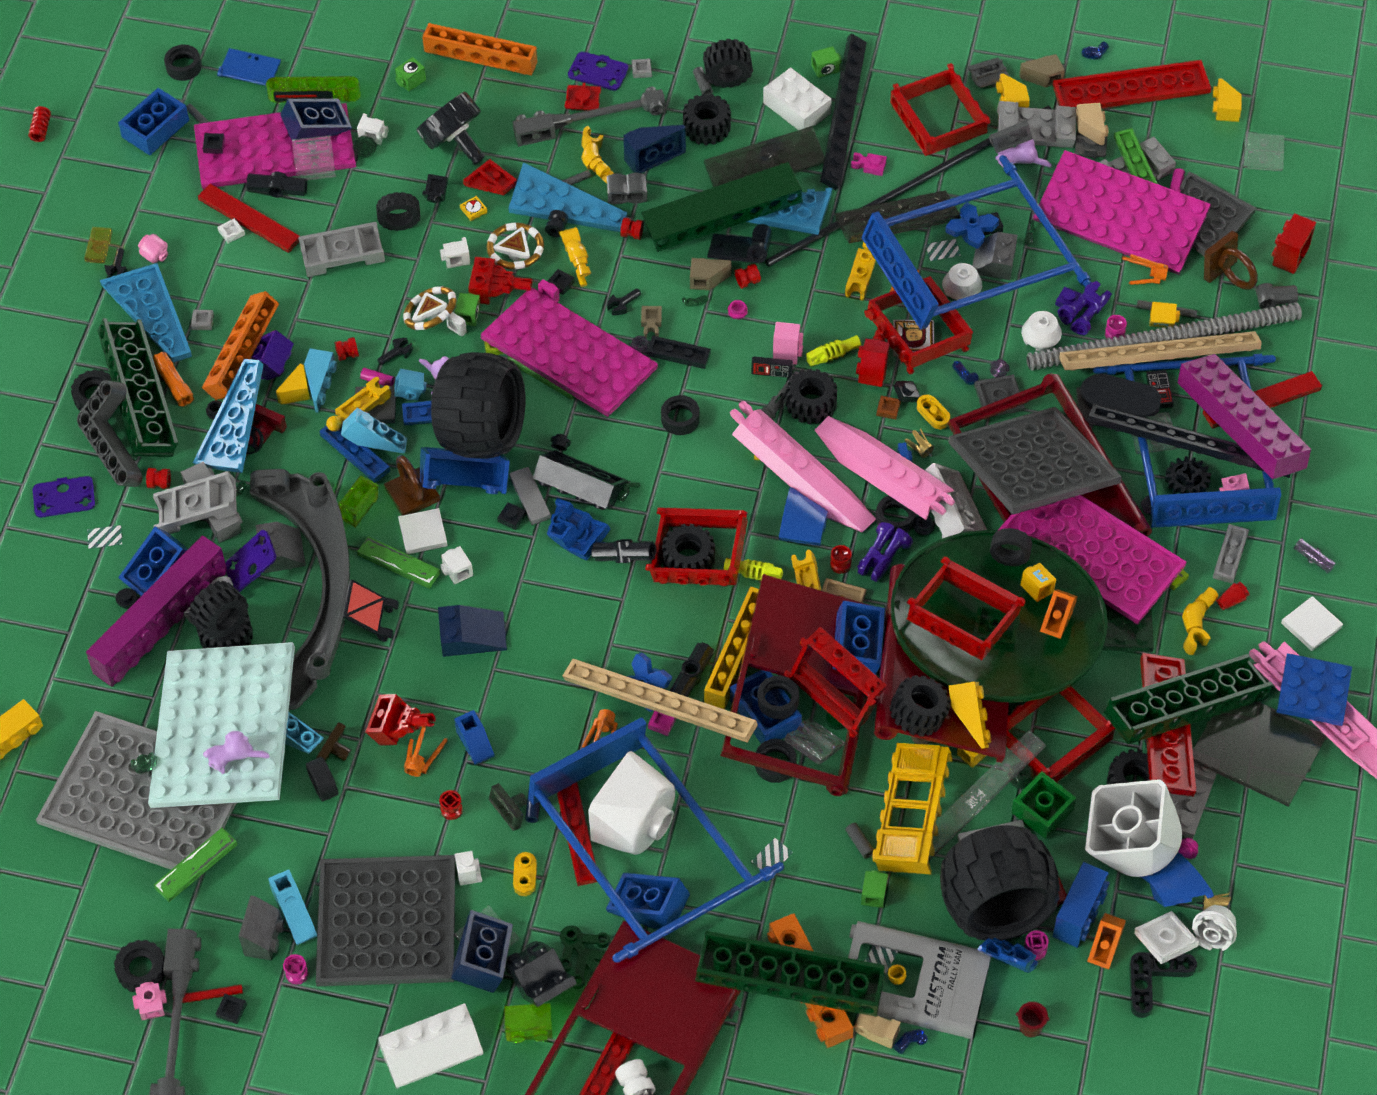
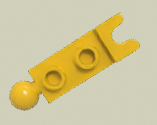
[845,241,876,301]
[326,377,391,432]
[791,550,821,591]

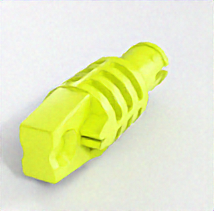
[806,335,861,366]
[724,558,783,580]

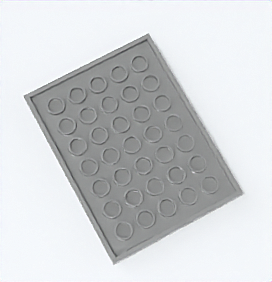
[36,711,237,870]

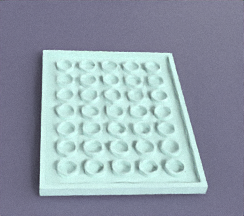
[148,642,295,808]

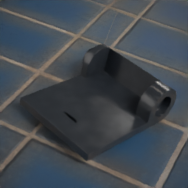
[707,224,772,263]

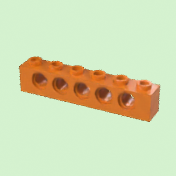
[422,23,538,76]
[202,291,279,400]
[767,913,854,1048]

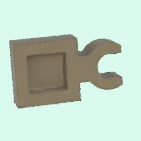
[641,306,662,338]

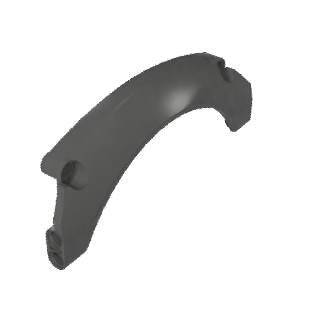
[250,469,350,710]

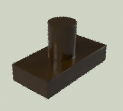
[316,722,351,762]

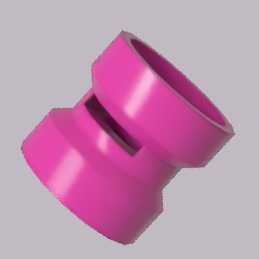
[1105,315,1127,339]
[1024,930,1049,961]
[283,954,309,985]

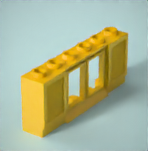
[872,743,953,875]

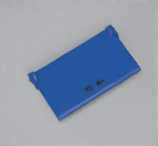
[217,48,281,88]

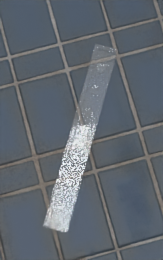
[929,731,1045,861]

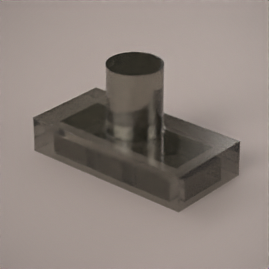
[488,783,527,831]

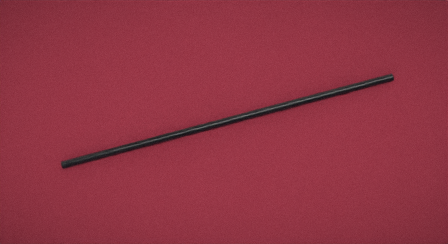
[765,105,1052,267]

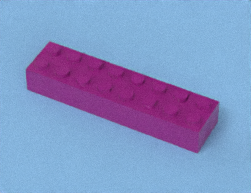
[1177,354,1311,479]
[86,535,227,687]

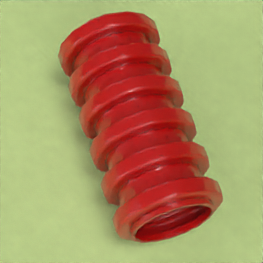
[28,106,51,142]

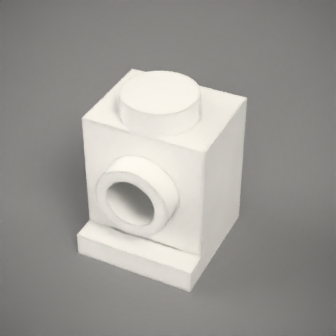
[357,113,389,145]
[440,237,470,269]
[455,851,482,886]

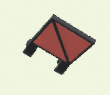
[342,580,399,642]

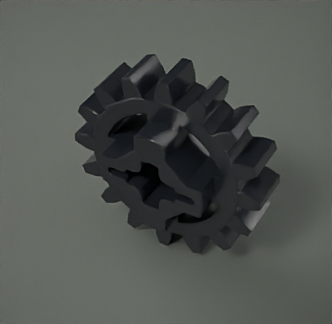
[1165,456,1211,494]

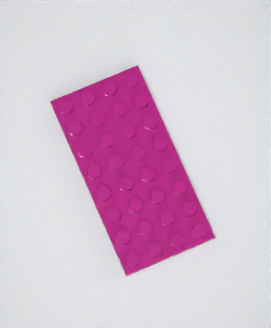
[194,103,356,189]
[1033,150,1211,275]
[481,287,658,417]
[998,495,1186,624]

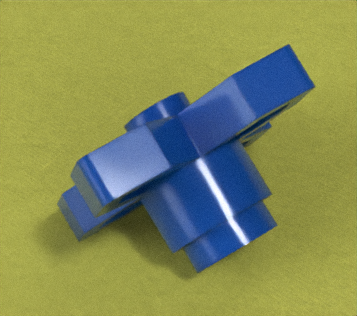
[945,202,999,249]
[627,652,672,712]

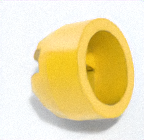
[888,965,906,985]

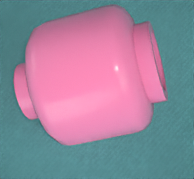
[138,234,168,263]

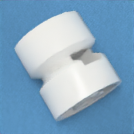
[615,1059,656,1095]

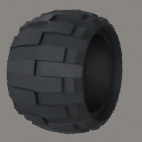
[431,352,526,459]
[940,825,1060,941]

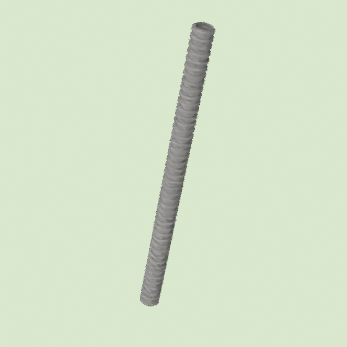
[1026,302,1302,371]

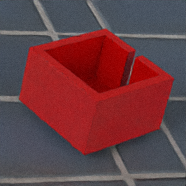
[1272,213,1316,274]

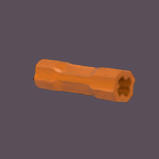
[153,352,194,407]

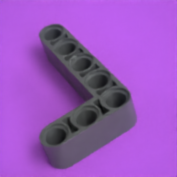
[77,380,142,487]

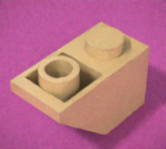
[1076,103,1108,145]

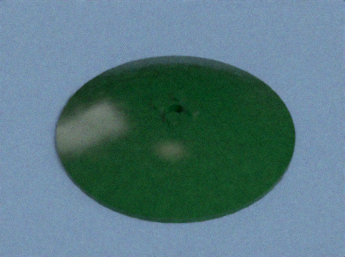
[891,530,1108,702]

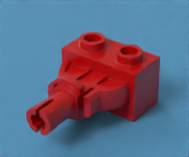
[468,257,532,305]
[856,330,890,387]
[365,694,436,745]

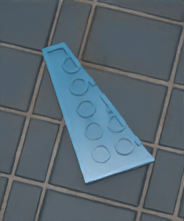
[509,162,627,232]
[732,188,832,235]
[100,263,192,362]
[193,359,263,473]

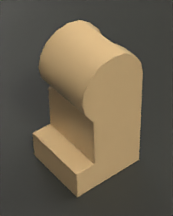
[853,1014,901,1049]

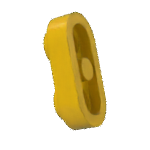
[917,395,950,429]
[513,852,537,896]

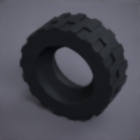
[376,192,421,231]
[71,370,112,411]
[114,940,165,992]

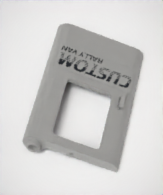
[848,921,991,1039]

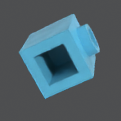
[394,369,427,401]

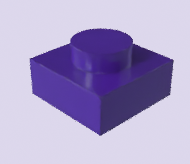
[1055,287,1081,307]

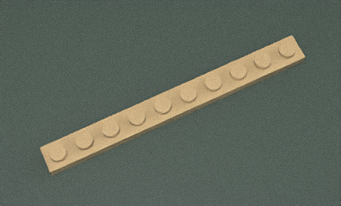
[1060,331,1262,371]
[562,659,758,743]

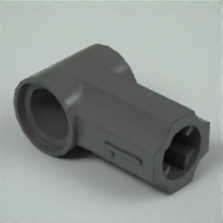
[1255,283,1298,309]

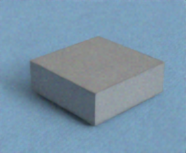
[632,59,652,78]
[191,310,214,330]

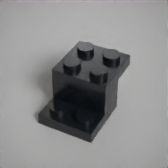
[505,941,577,1007]

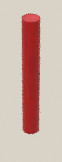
[173,984,243,1003]

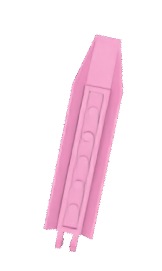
[730,401,876,533]
[815,416,955,520]
[1249,641,1377,779]

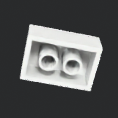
[763,68,831,134]

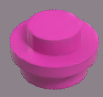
[728,300,748,319]
[1178,838,1198,859]

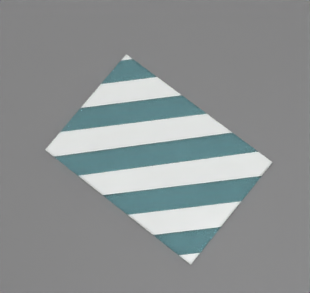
[925,239,961,261]
[87,525,122,549]
[751,838,793,869]
[865,945,898,975]

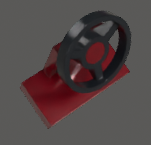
[246,404,287,454]

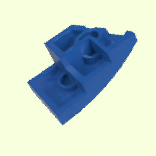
[779,487,828,546]
[547,498,611,561]
[1141,852,1214,907]
[978,938,1038,973]

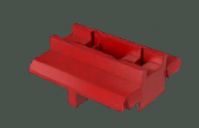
[564,82,601,110]

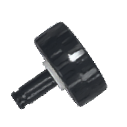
[416,91,485,165]

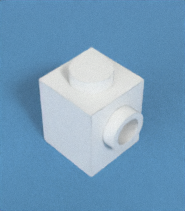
[440,546,473,584]

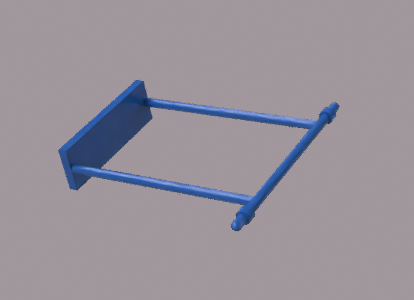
[861,155,1091,330]
[1093,353,1281,528]
[528,717,784,963]

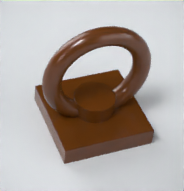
[1204,231,1258,290]
[384,455,440,516]

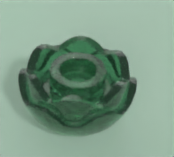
[352,135,377,158]
[130,752,157,774]
[1008,763,1036,789]

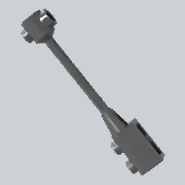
[512,87,666,147]
[150,929,202,1095]

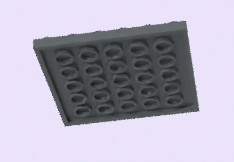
[948,407,1122,515]
[316,855,456,986]

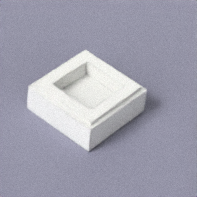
[218,218,245,244]
[446,312,467,337]

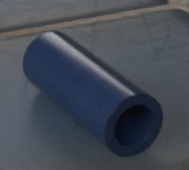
[525,789,540,823]

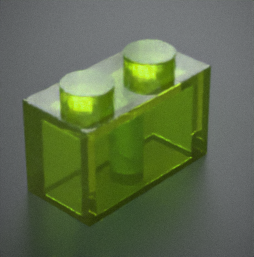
[338,475,378,528]
[504,1003,553,1043]

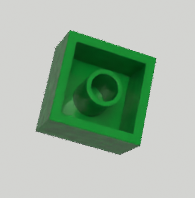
[1011,771,1076,839]

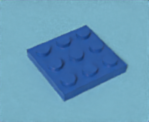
[1276,653,1352,726]

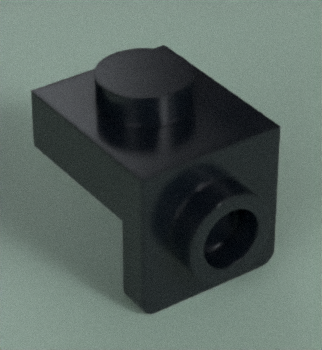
[422,174,449,203]

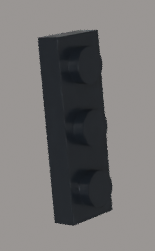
[647,336,711,369]

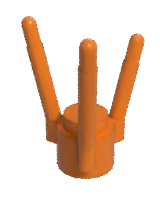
[1122,254,1168,285]
[582,709,618,748]
[404,726,448,777]

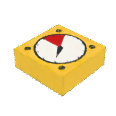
[460,196,487,221]

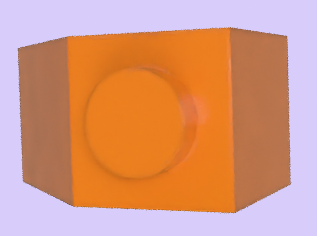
[1040,589,1078,639]
[1087,913,1126,970]

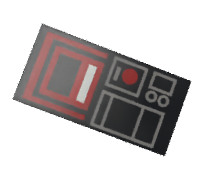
[751,357,793,378]
[1146,370,1174,408]

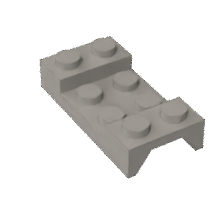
[997,101,1076,148]
[1099,137,1176,181]
[299,222,385,277]
[153,471,237,534]
[1169,752,1220,839]

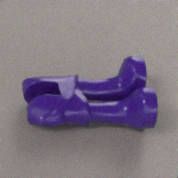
[1057,281,1112,335]
[857,522,913,582]

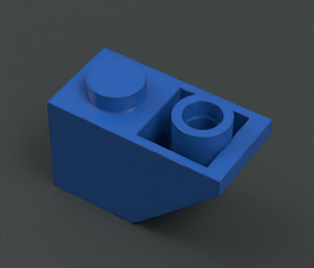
[454,710,495,765]

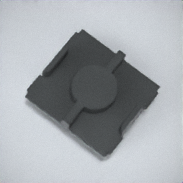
[968,57,1009,88]
[1075,129,1107,160]

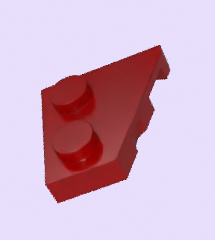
[463,159,517,195]

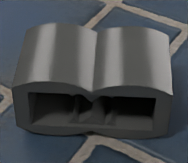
[607,173,647,204]

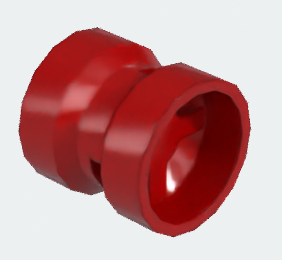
[620,217,644,240]
[735,264,761,289]
[334,337,359,361]
[146,468,171,489]
[830,545,852,574]
[439,790,463,820]

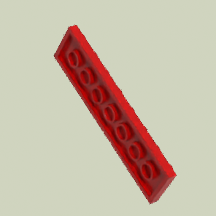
[1053,60,1211,108]
[1140,653,1196,797]

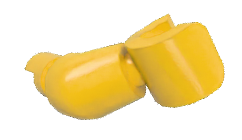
[581,126,615,184]
[559,227,591,287]
[1182,587,1218,655]

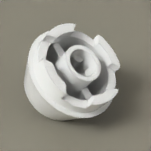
[942,263,982,300]
[1021,311,1062,352]
[1192,905,1237,951]

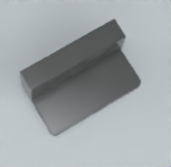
[989,120,1033,153]

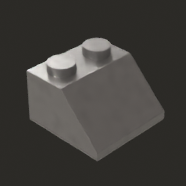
[972,232,1018,280]
[256,521,306,573]
[239,896,285,960]

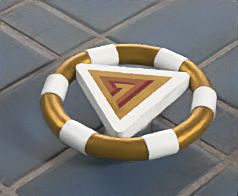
[486,222,544,270]
[403,286,457,330]

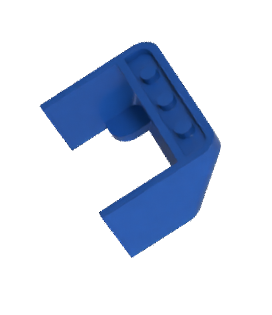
[420,447,510,494]

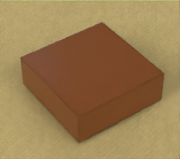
[876,396,901,420]

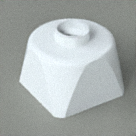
[588,751,676,855]
[1085,779,1182,877]

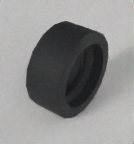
[164,44,202,81]
[661,395,700,435]
[876,495,916,533]
[990,528,1032,567]
[758,676,799,719]
[755,739,796,783]
[306,757,338,802]

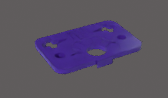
[568,52,629,91]
[33,476,95,518]
[225,530,276,592]

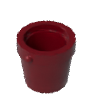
[1016,1002,1050,1037]

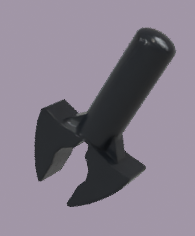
[105,248,127,278]
[607,288,641,315]
[377,338,413,365]

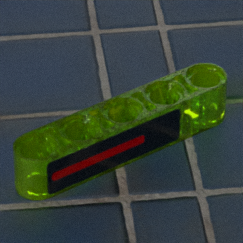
[266,76,361,103]

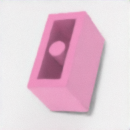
[773,322,804,365]

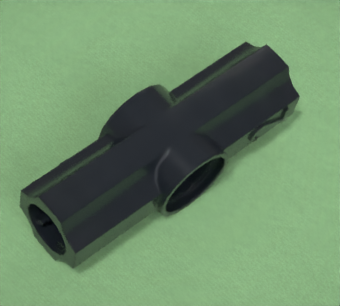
[247,172,308,198]
[591,539,657,563]
[670,642,714,697]

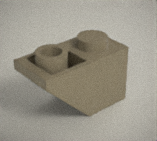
[1019,54,1065,88]
[690,258,731,290]

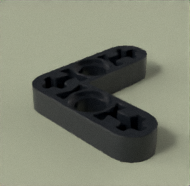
[1129,952,1197,1018]

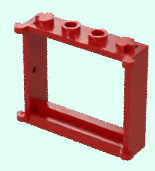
[890,63,990,156]
[864,276,973,375]
[645,508,748,586]
[907,557,1026,660]
[783,627,887,738]
[1006,686,1115,783]

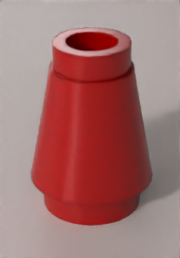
[1216,582,1249,611]

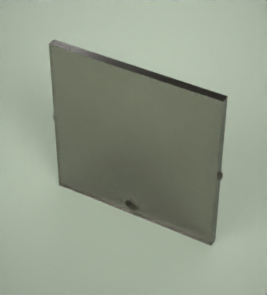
[1193,702,1327,807]

